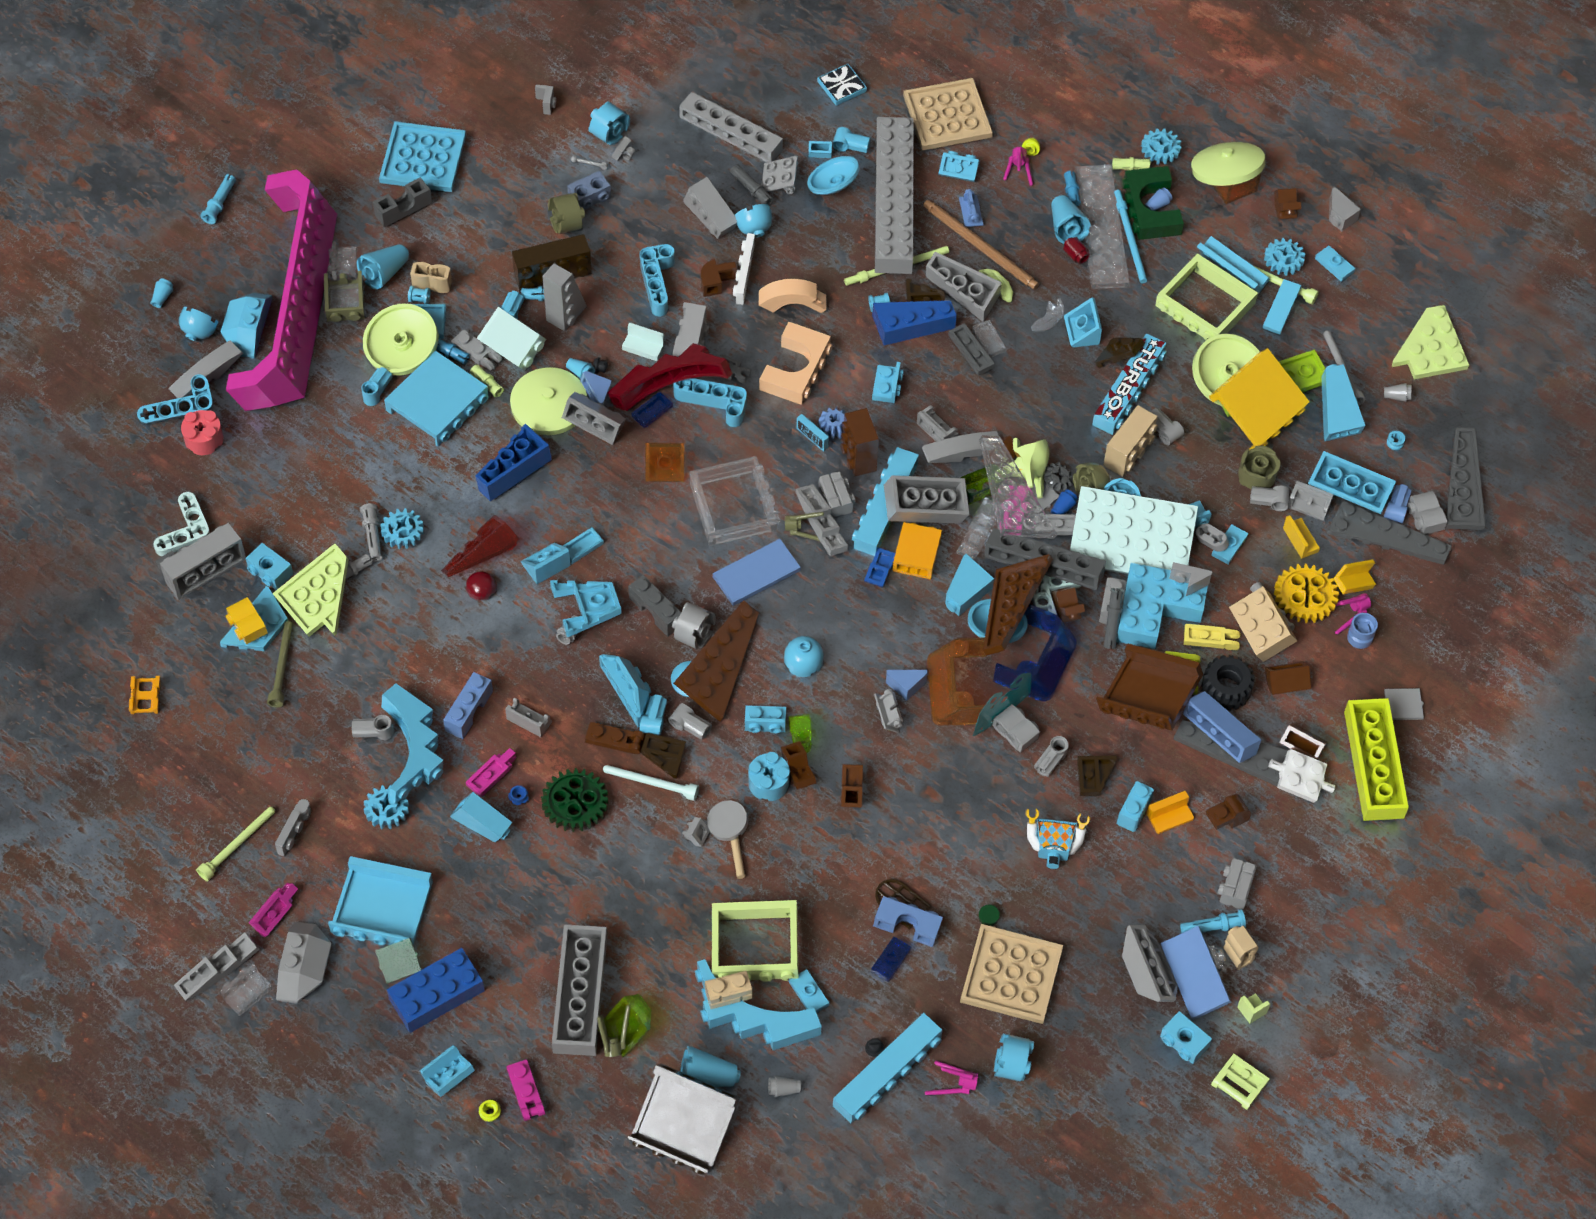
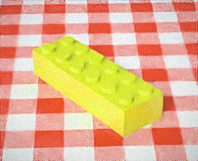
[1344,698,1409,821]

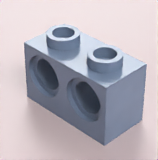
[567,171,611,209]

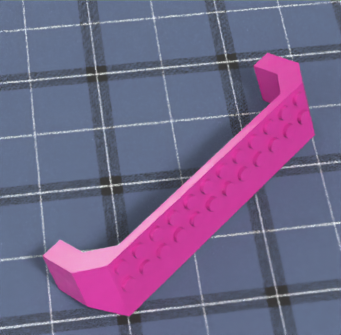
[226,169,337,411]

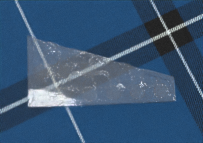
[979,435,1057,539]

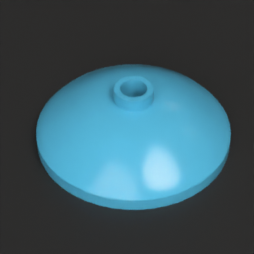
[807,156,860,195]
[968,599,1027,643]

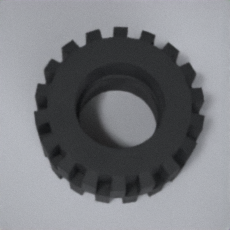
[1201,655,1255,711]

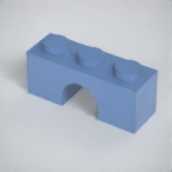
[443,672,493,739]
[873,896,943,947]

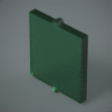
[375,938,422,984]

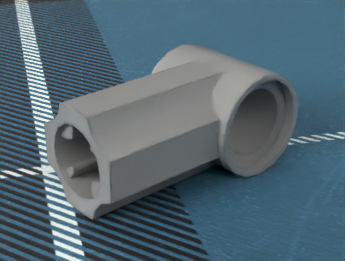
[1151,408,1184,445]
[1250,486,1290,511]
[668,703,712,740]
[352,715,394,740]
[1034,736,1068,777]

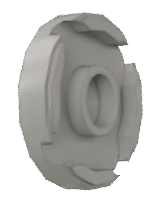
[707,800,748,841]

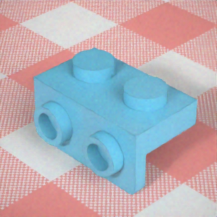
[420,1045,475,1097]

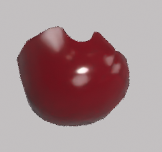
[466,571,497,600]

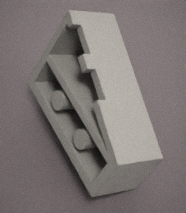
[683,177,737,239]
[672,302,709,357]

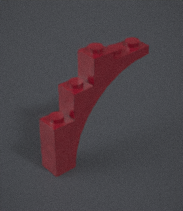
[607,343,733,411]

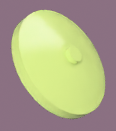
[1191,142,1265,186]
[363,304,439,376]
[1192,334,1259,407]
[510,367,587,435]

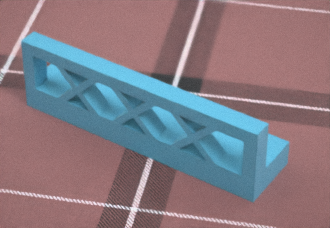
[1197,236,1270,294]

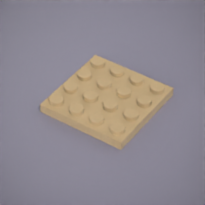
[903,78,992,151]
[960,924,1063,1024]

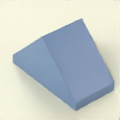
[580,371,612,405]
[886,670,927,701]

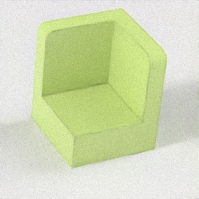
[1237,993,1270,1024]

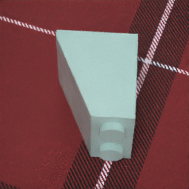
[477,307,546,370]

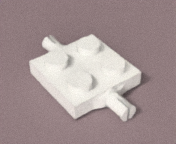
[1268,749,1335,803]

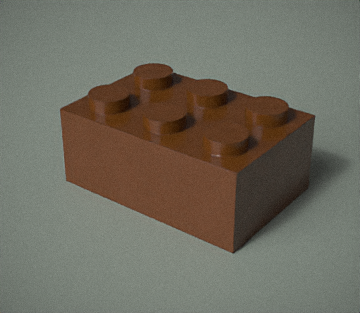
[841,408,879,477]

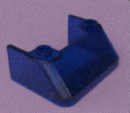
[993,604,1077,701]

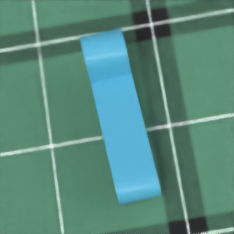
[640,244,675,316]
[137,374,213,424]
[673,378,747,427]

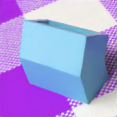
[809,141,832,158]

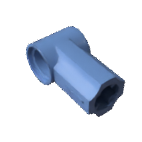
[1384,484,1412,523]

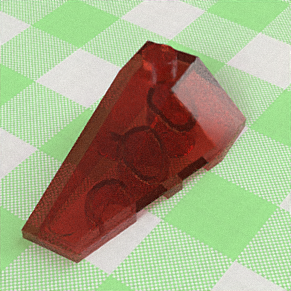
[441,515,520,578]

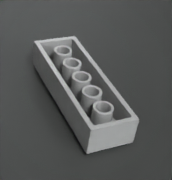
[552,925,607,1056]

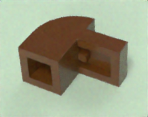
[1274,188,1301,219]
[700,259,737,297]
[1051,587,1085,623]
[781,741,816,790]
[841,764,863,808]
[1206,794,1251,830]

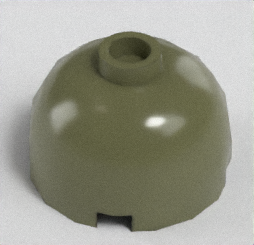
[1073,462,1110,494]

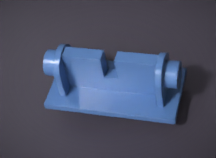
[959,189,983,227]

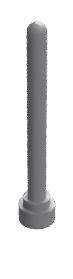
[1323,331,1365,406]

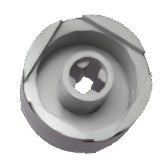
[672,602,716,649]

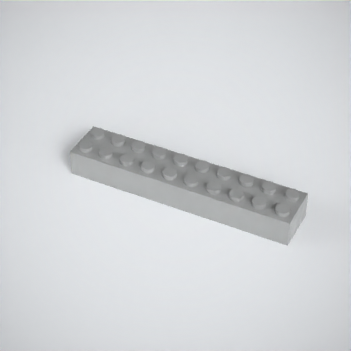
[875,117,913,274]

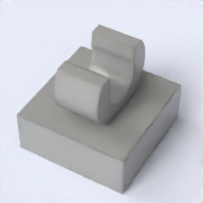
[611,136,635,161]
[682,817,710,847]

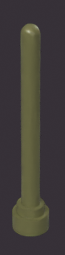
[267,621,292,708]

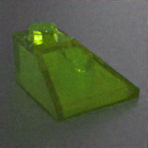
[604,994,652,1057]

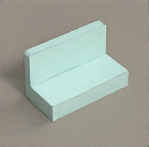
[622,323,665,361]

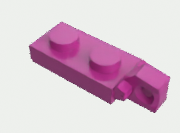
[466,748,517,798]
[249,883,298,937]

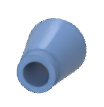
[1145,188,1173,211]

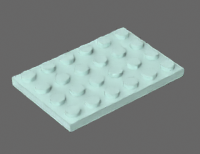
[1070,486,1198,574]

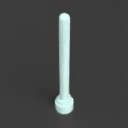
[603,765,699,801]

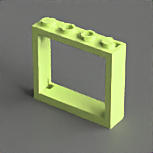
[1155,253,1258,340]
[712,900,798,982]

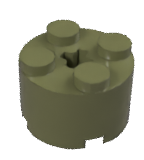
[548,193,585,234]
[1238,446,1280,489]

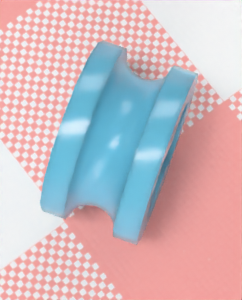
[1387,431,1405,450]

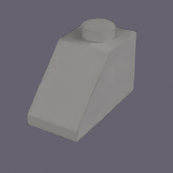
[1329,187,1361,231]

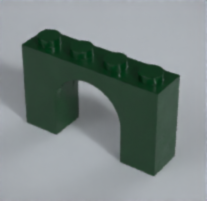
[1121,166,1184,240]

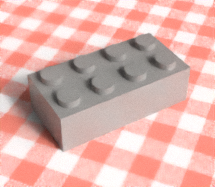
[884,475,969,524]
[160,523,246,600]

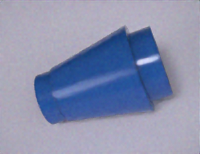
[1051,489,1078,514]

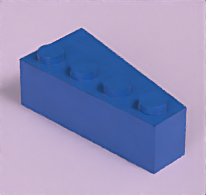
[872,301,957,346]
[475,423,552,502]

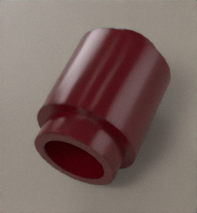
[1063,237,1090,264]

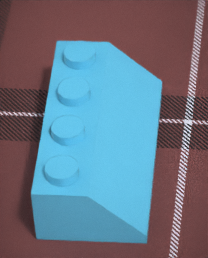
[1308,451,1396,514]

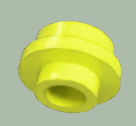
[1022,138,1040,156]
[479,1100,501,1122]

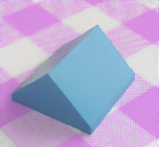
[1064,297,1102,347]
[521,543,570,584]

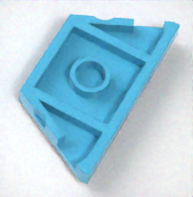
[220,586,288,651]

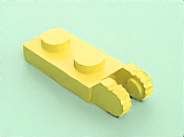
[1184,624,1240,650]

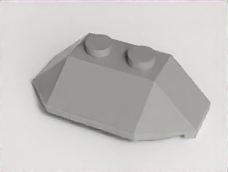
[276,921,332,1003]
[1122,925,1178,1002]

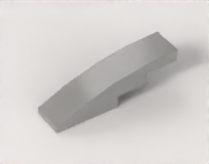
[168,340,243,398]
[922,431,1001,463]
[795,484,848,556]
[174,932,260,1001]

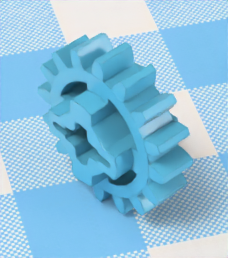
[1141,128,1181,164]
[1264,238,1305,276]
[381,508,424,549]
[363,785,409,829]

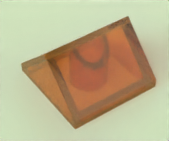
[1213,174,1261,204]
[645,443,685,482]

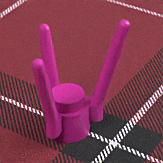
[1003,147,1033,186]
[1335,593,1371,634]
[925,1061,978,1095]

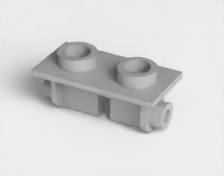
[874,689,903,733]

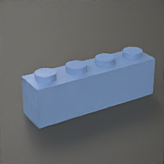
[1183,691,1261,763]

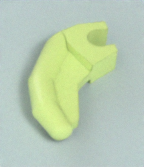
[978,269,1013,302]

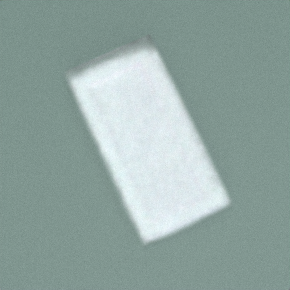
[972,320,1006,358]

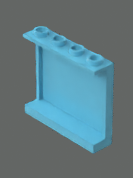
[384,350,489,446]
[328,856,433,950]

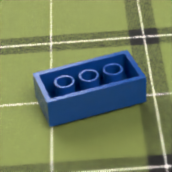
[387,948,485,1033]

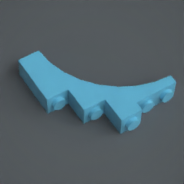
[381,683,443,804]
[695,959,822,1051]

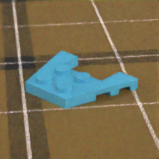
[550,580,621,637]

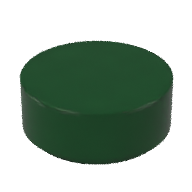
[978,905,1000,926]

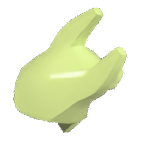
[1002,438,1050,499]

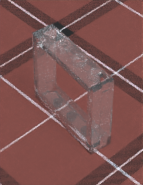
[689,456,780,546]

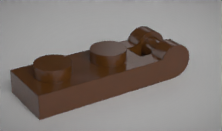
[585,722,645,754]

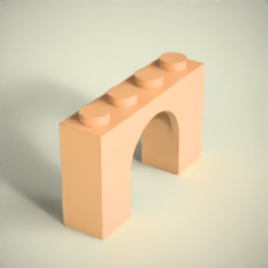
[759,322,833,405]

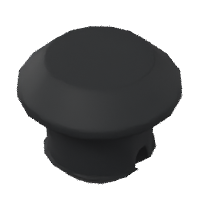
[593,357,608,373]
[865,1038,884,1057]

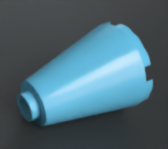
[1051,195,1091,244]
[357,244,409,290]
[680,1046,740,1087]

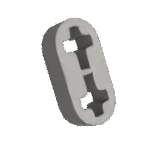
[1196,524,1229,552]

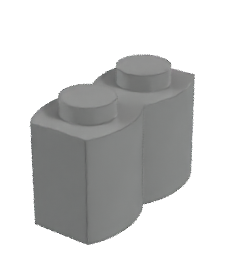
[1407,491,1447,534]
[993,704,1040,752]

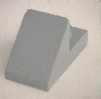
[1169,562,1212,596]

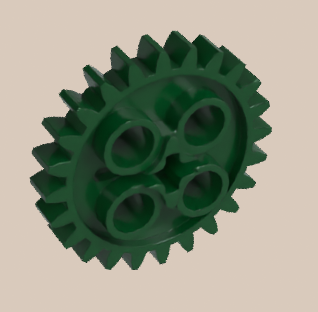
[541,768,608,832]

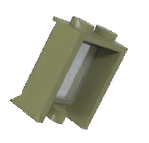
[324,271,365,322]

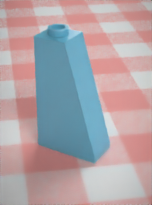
[1322,364,1365,441]

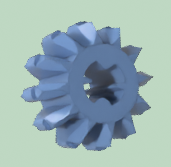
[818,407,845,440]

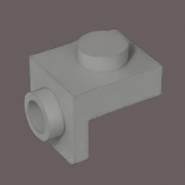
[535,85,556,115]

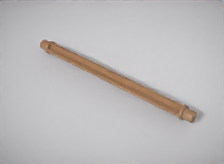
[923,200,1039,290]

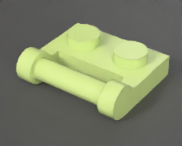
[1211,1054,1269,1110]

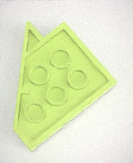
[1392,305,1469,379]
[273,544,349,637]

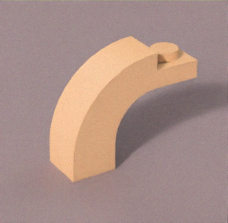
[759,279,826,313]

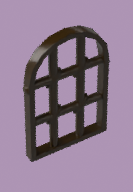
[875,879,931,930]

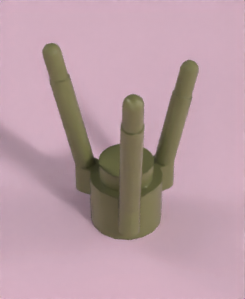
[785,512,824,541]
[597,1005,630,1057]

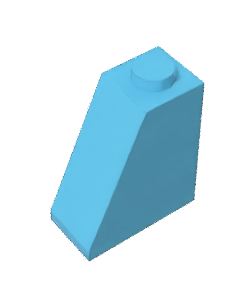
[945,554,994,616]
[450,792,512,842]

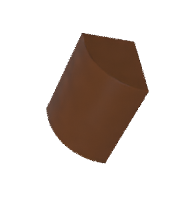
[1265,662,1311,695]
[1279,723,1328,760]

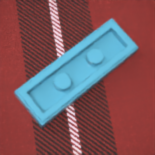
[1263,279,1301,335]

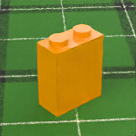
[893,522,942,579]

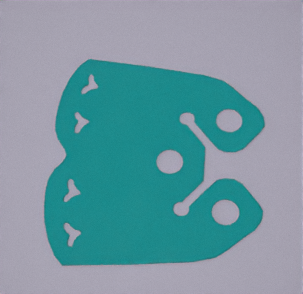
[973,673,1031,736]

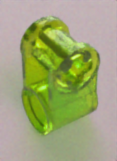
[789,714,812,753]

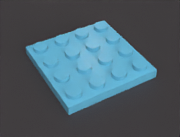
[379,121,466,192]

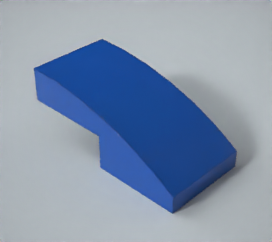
[864,548,895,588]

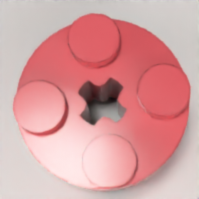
[181,410,224,455]

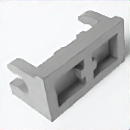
[917,405,958,442]
[1288,481,1334,521]
[505,698,552,737]

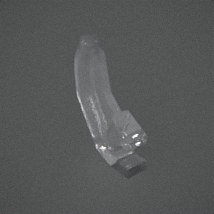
[1031,298,1064,332]

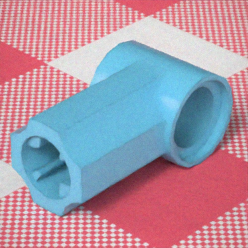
[832,127,871,153]
[500,291,524,319]
[361,367,392,406]
[640,694,667,735]

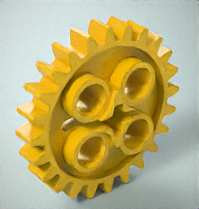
[1273,563,1339,623]

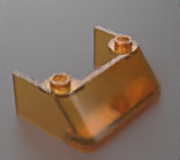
[927,637,994,726]

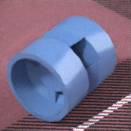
[1347,613,1378,649]

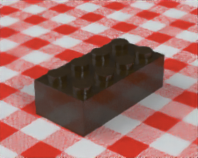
[512,234,592,291]

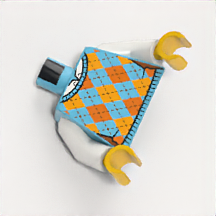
[1025,808,1090,869]

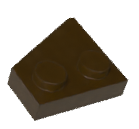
[905,279,945,302]
[1095,337,1145,368]
[641,733,686,779]
[1077,756,1117,796]

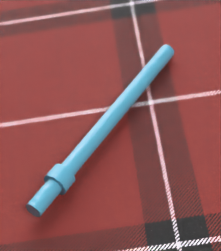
[1114,190,1147,283]

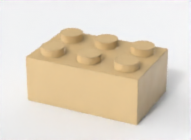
[1103,405,1158,477]
[1229,586,1297,662]

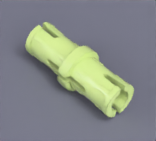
[1112,157,1150,170]
[470,364,504,397]

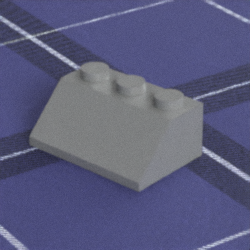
[562,392,626,445]

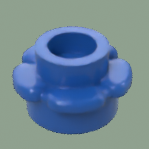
[508,785,529,805]

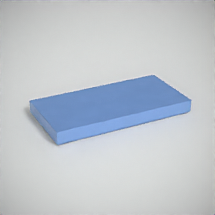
[713,539,801,606]
[1160,926,1231,1020]

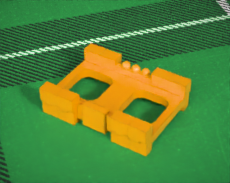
[129,676,160,714]

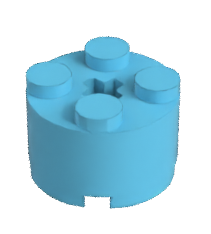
[588,101,630,145]
[748,752,790,801]
[994,1033,1034,1081]

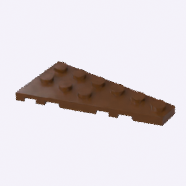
[983,554,1053,656]
[673,600,759,722]

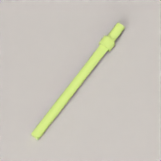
[844,246,949,286]

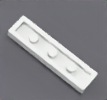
[733,233,755,305]

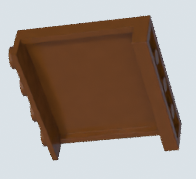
[1096,643,1203,731]

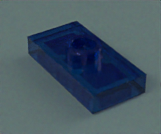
[631,392,673,429]
[871,936,911,982]

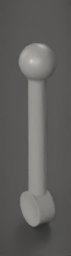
[571,155,608,170]

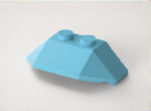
[221,293,273,358]
[599,654,651,727]

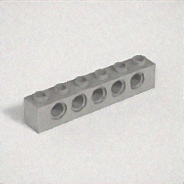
[679,92,783,162]

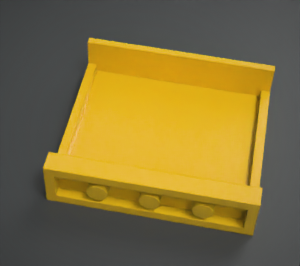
[1208,348,1309,450]

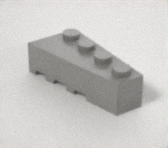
[926,252,1001,322]
[543,264,587,331]

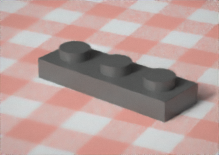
[948,323,995,376]

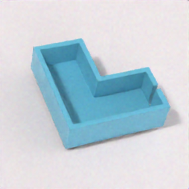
[1116,563,1208,649]

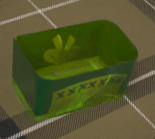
[960,465,1003,505]

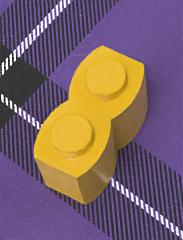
[225,597,268,644]

